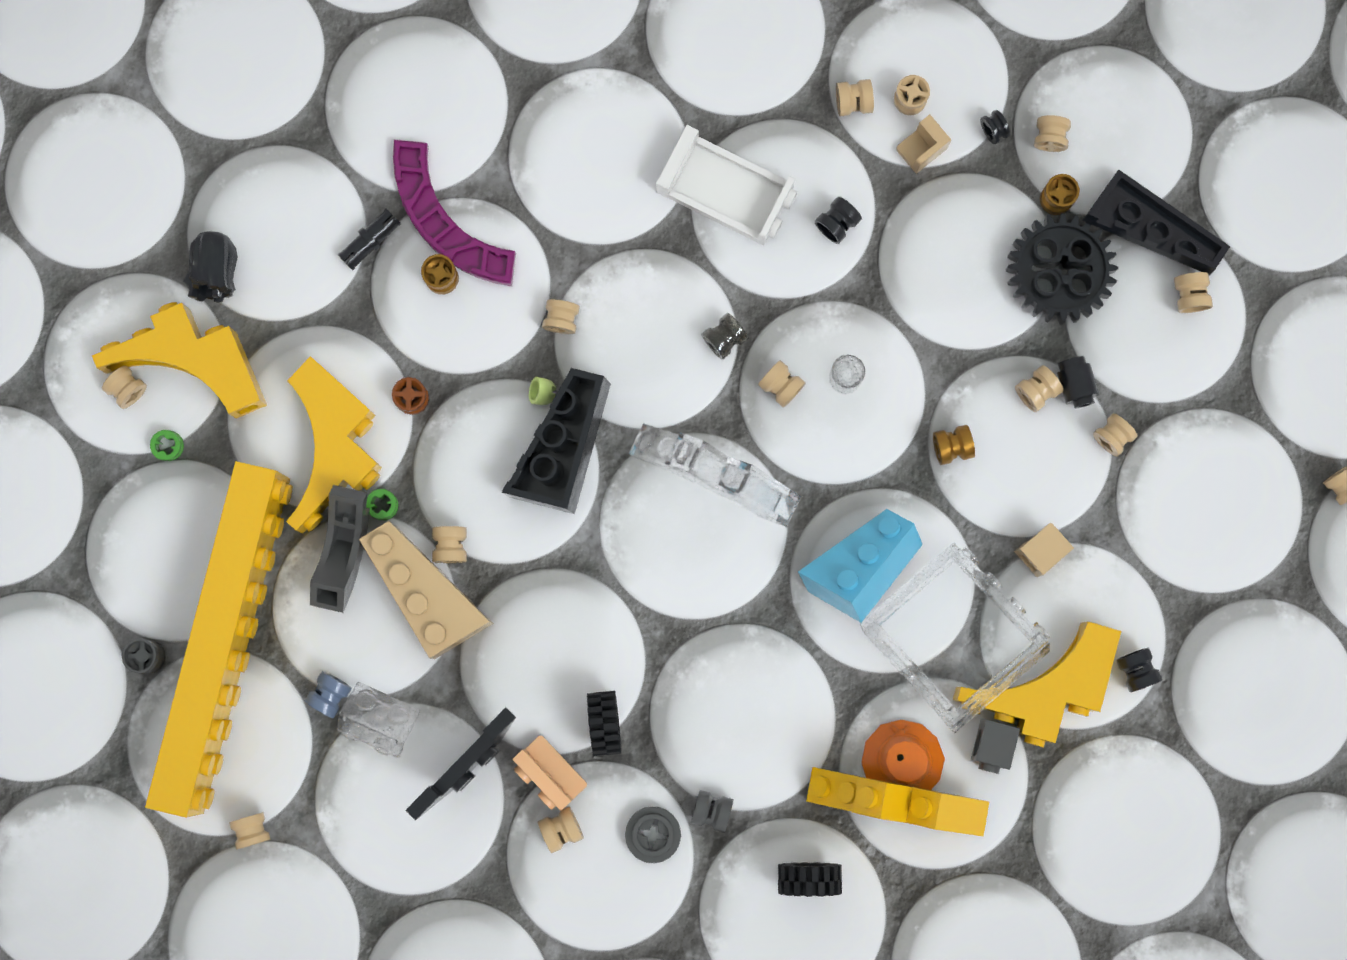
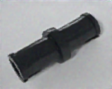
[338,208,401,270]

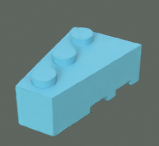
[798,509,923,623]

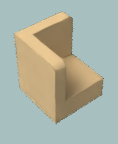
[896,114,951,174]
[1014,523,1074,577]

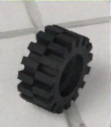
[587,690,622,757]
[778,862,842,897]

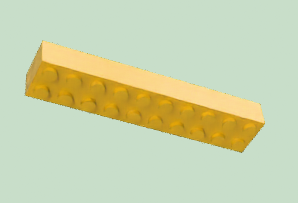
[145,461,293,818]

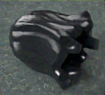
[183,231,238,303]

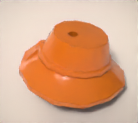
[862,720,945,790]

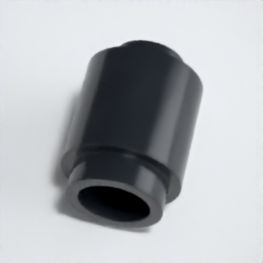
[1057,356,1099,409]

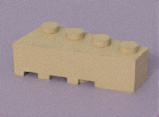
[359,521,494,659]

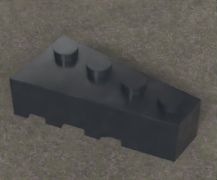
[502,368,611,514]

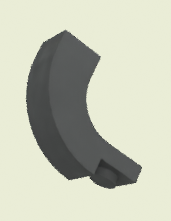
[310,485,370,613]

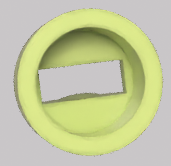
[529,377,556,405]

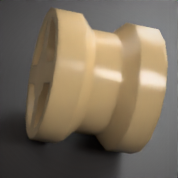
[894,75,930,115]
[1034,115,1071,152]
[542,299,580,334]
[102,366,147,409]
[1093,413,1138,457]
[1323,466,1347,505]
[229,812,270,850]

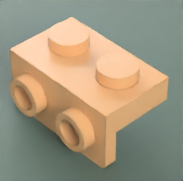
[512,735,587,811]

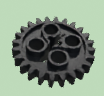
[1006,213,1118,324]

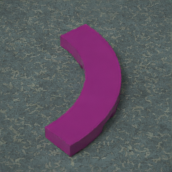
[393,140,516,286]

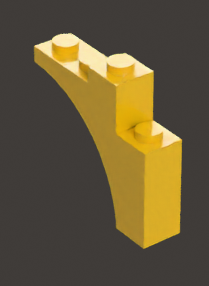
[92,302,267,419]
[286,356,382,534]
[953,621,1121,748]
[806,767,989,837]

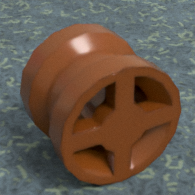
[392,377,429,415]

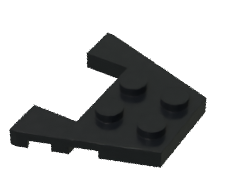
[405,707,516,821]

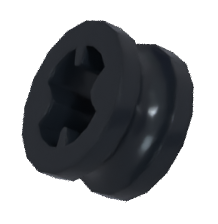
[980,110,1011,144]

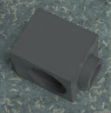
[971,719,1020,774]

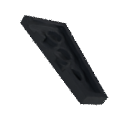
[1082,170,1230,276]

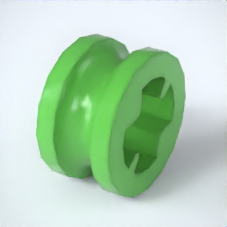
[150,430,184,461]
[366,489,399,521]

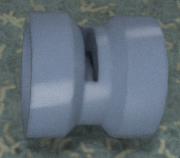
[304,671,352,718]

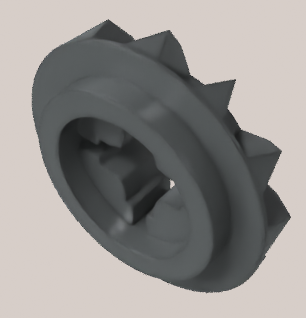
[625,807,681,863]

